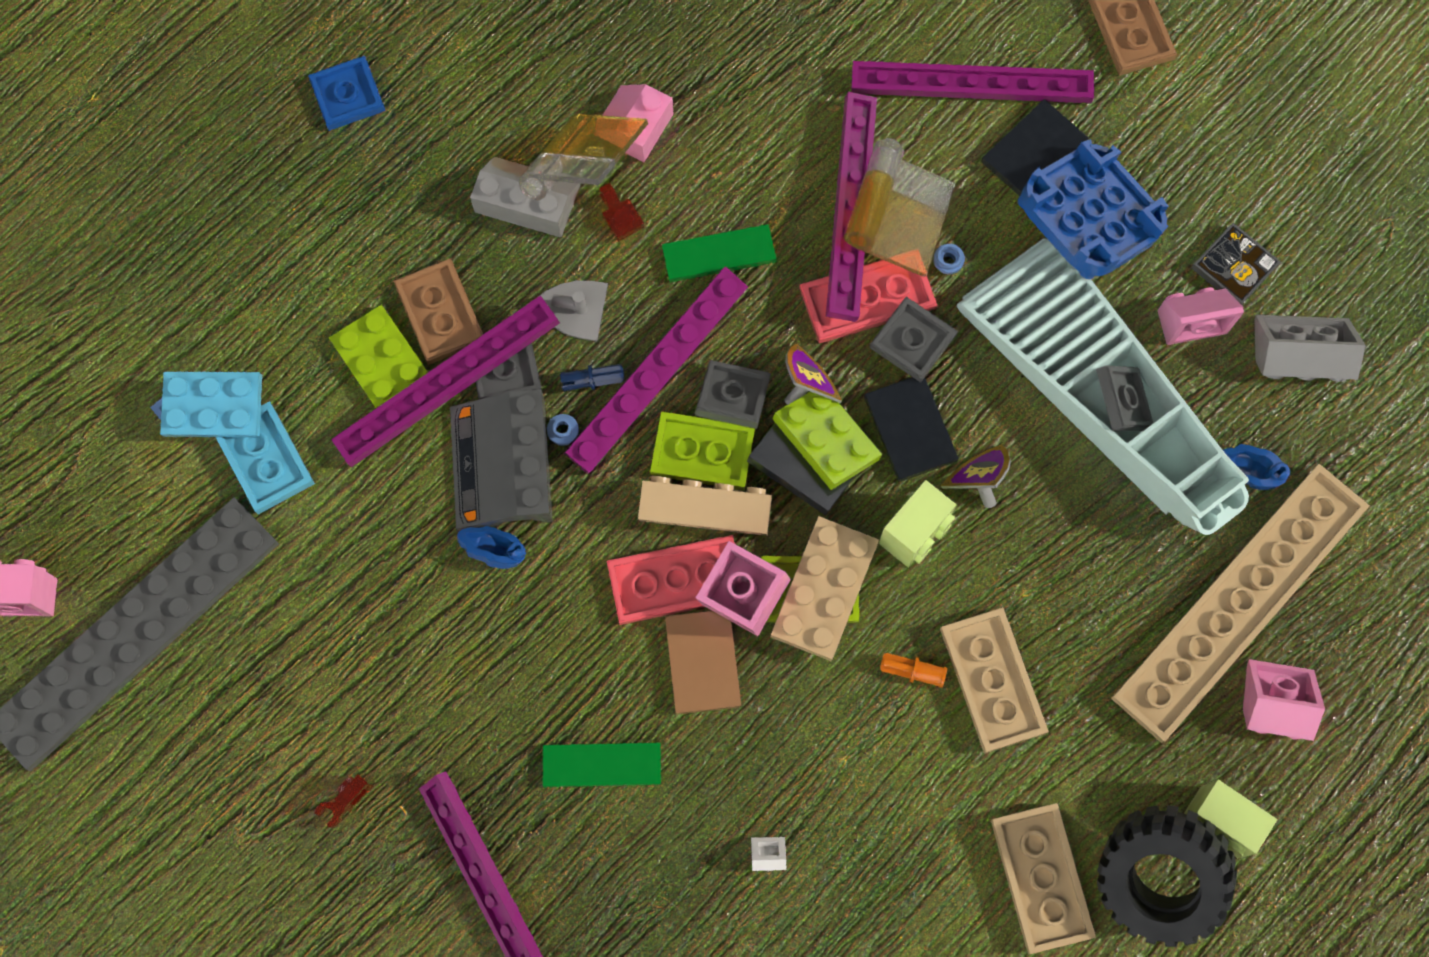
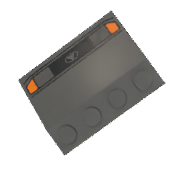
[450,389,553,530]

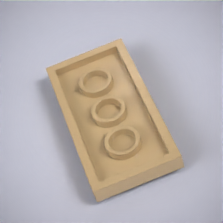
[771,516,879,662]
[940,607,1049,754]
[991,803,1096,955]

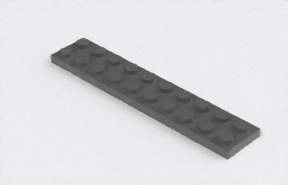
[0,497,279,771]

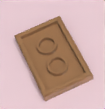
[1088,0,1177,76]
[393,258,483,365]
[665,611,741,715]

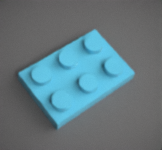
[160,372,262,437]
[216,401,315,514]

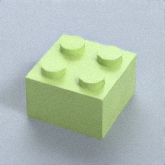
[879,480,956,568]
[1184,780,1278,859]

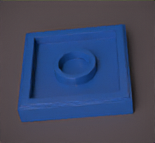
[308,56,386,131]

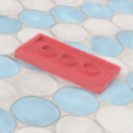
[799,250,937,344]
[607,535,735,625]

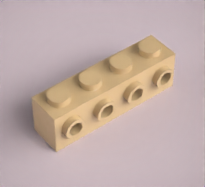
[638,476,772,536]

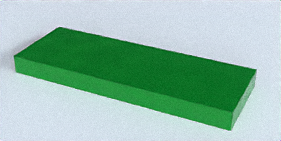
[662,224,777,283]
[543,743,661,788]

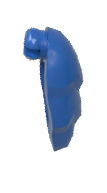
[1223,444,1290,490]
[457,526,526,569]

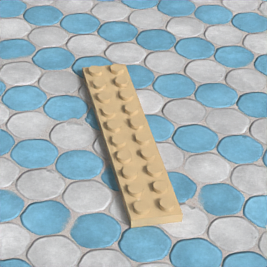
[1111,464,1370,743]

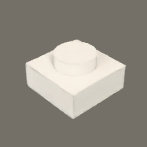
[751,837,786,871]

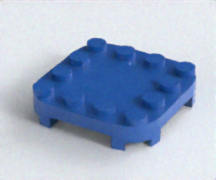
[1018,139,1169,279]

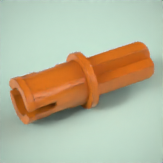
[880,653,947,688]

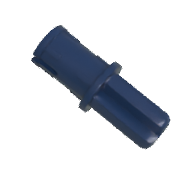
[560,364,624,392]

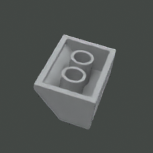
[470,157,581,237]
[1254,315,1366,382]

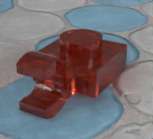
[599,183,644,242]
[314,774,374,828]

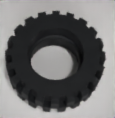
[1097,805,1237,947]

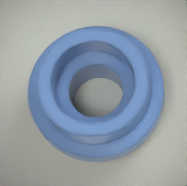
[933,244,965,274]
[547,414,579,446]

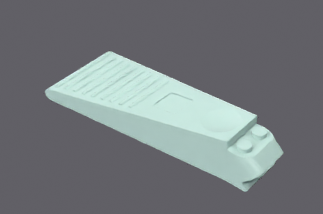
[957,238,1249,535]

